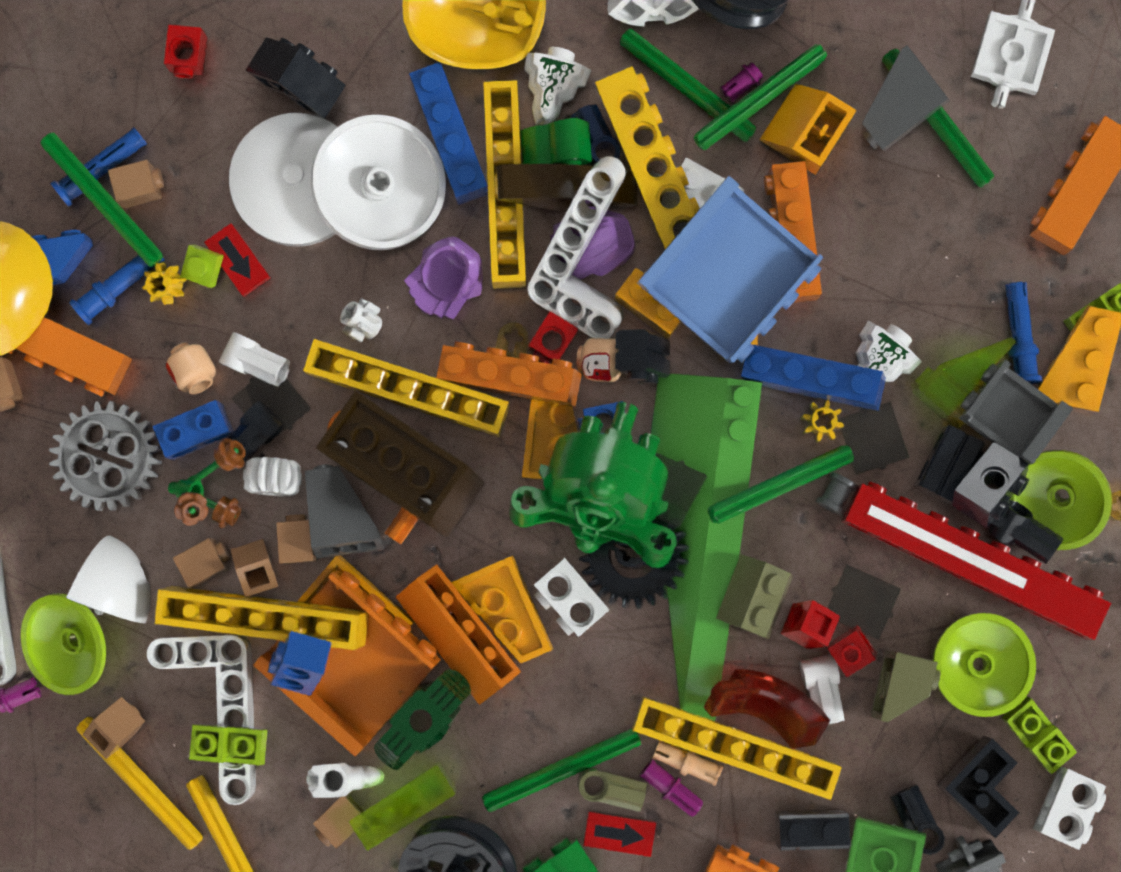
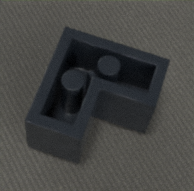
[245,37,346,118]
[937,736,1020,838]

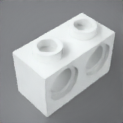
[533,558,609,637]
[1033,767,1106,850]

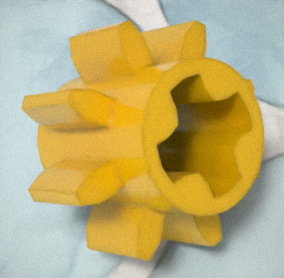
[142,263,187,305]
[801,400,844,443]

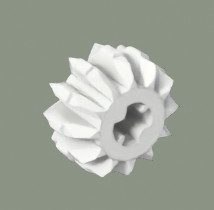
[243,457,302,497]

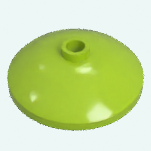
[1010,450,1112,550]
[21,593,106,695]
[932,613,1036,717]

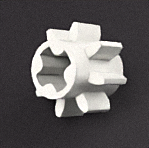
[340,298,382,342]

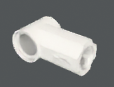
[219,332,290,387]
[799,654,845,726]

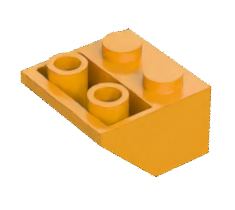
[760,84,857,175]

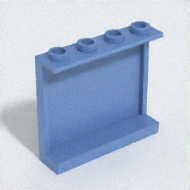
[637,176,824,363]

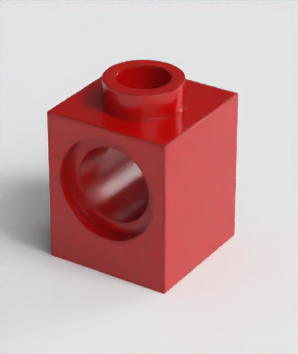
[164,24,208,79]
[528,311,579,364]
[780,600,840,649]
[828,625,877,678]

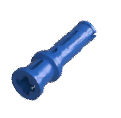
[50,127,147,207]
[69,255,165,326]
[1005,282,1043,385]

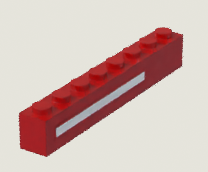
[840,481,1112,640]

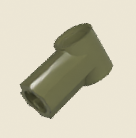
[577,767,647,812]

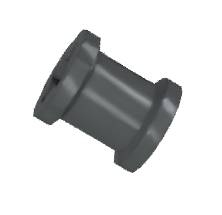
[815,472,859,516]

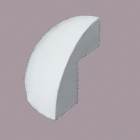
[608,0,699,26]
[66,536,151,623]

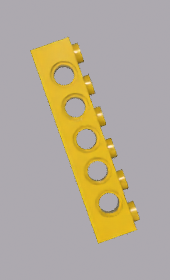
[595,66,700,249]
[483,80,527,289]
[303,339,510,437]
[154,586,369,650]
[632,696,842,800]

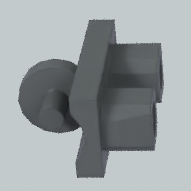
[935,835,1006,872]

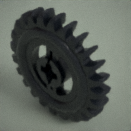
[579,509,689,609]

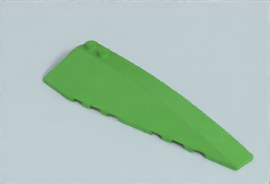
[651,374,762,721]

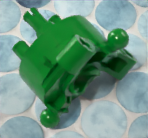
[509,402,676,568]

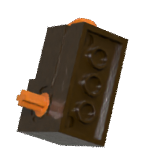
[316,390,485,544]

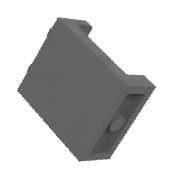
[958,360,1073,465]

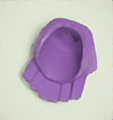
[550,206,636,280]
[404,236,482,320]

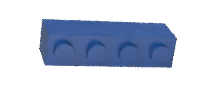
[409,62,488,206]
[741,344,886,411]

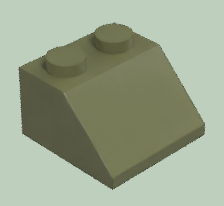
[716,554,793,640]
[870,650,940,722]

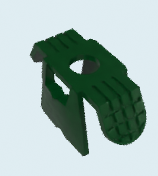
[374,669,471,770]

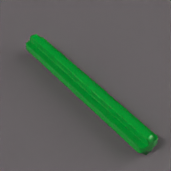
[620,28,757,142]
[693,44,827,150]
[882,48,994,187]
[40,132,163,267]
[707,445,854,524]
[482,728,641,812]

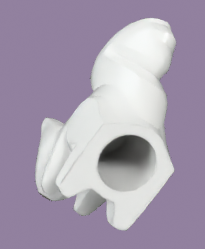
[306,762,384,798]

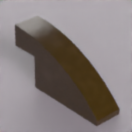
[497,164,637,212]

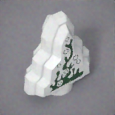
[524,47,591,126]
[855,321,922,382]

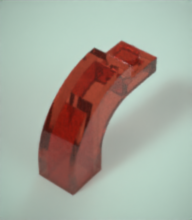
[703,669,831,749]

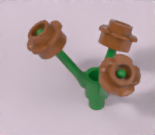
[168,438,246,529]

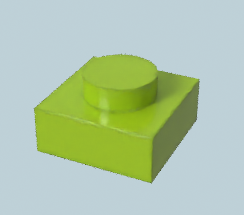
[180,245,224,288]

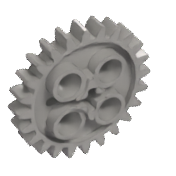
[49,401,162,511]

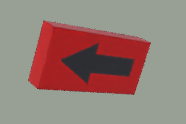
[204,223,271,297]
[583,811,656,857]

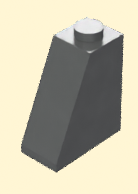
[862,45,950,151]
[305,464,384,559]

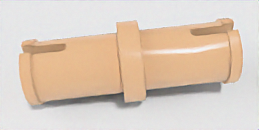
[652,741,724,786]

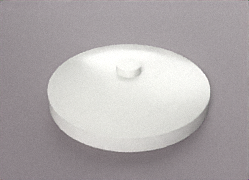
[229,113,337,247]
[311,115,446,250]

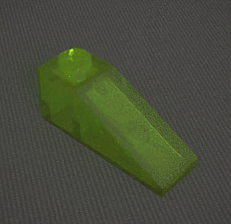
[912,337,1016,419]
[348,761,457,851]

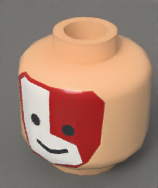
[576,338,622,382]
[165,343,216,395]

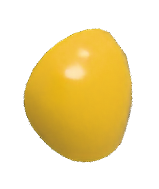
[402,0,546,69]
[0,221,53,356]

